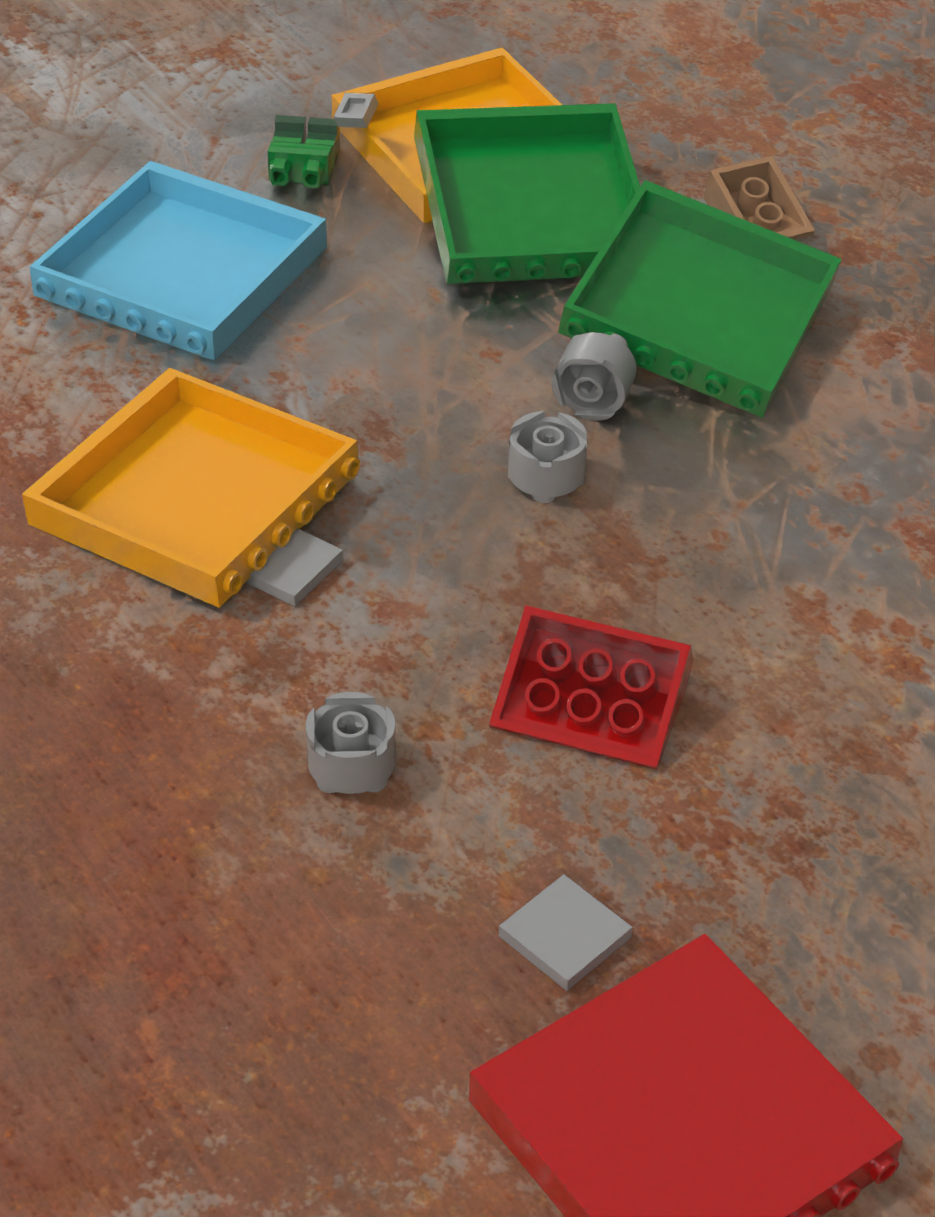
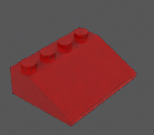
[489,605,694,770]

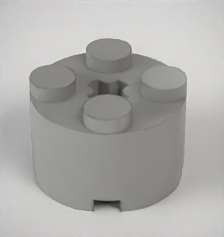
[551,332,637,421]
[508,411,587,503]
[306,692,396,794]

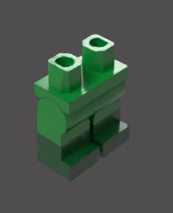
[267,115,340,188]

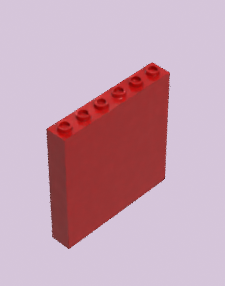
[469,933,903,1217]

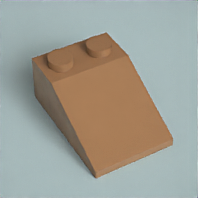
[704,156,815,240]

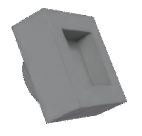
[333,93,379,128]

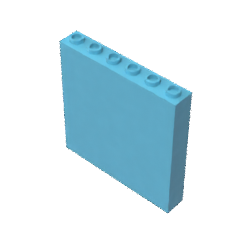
[30,161,327,361]

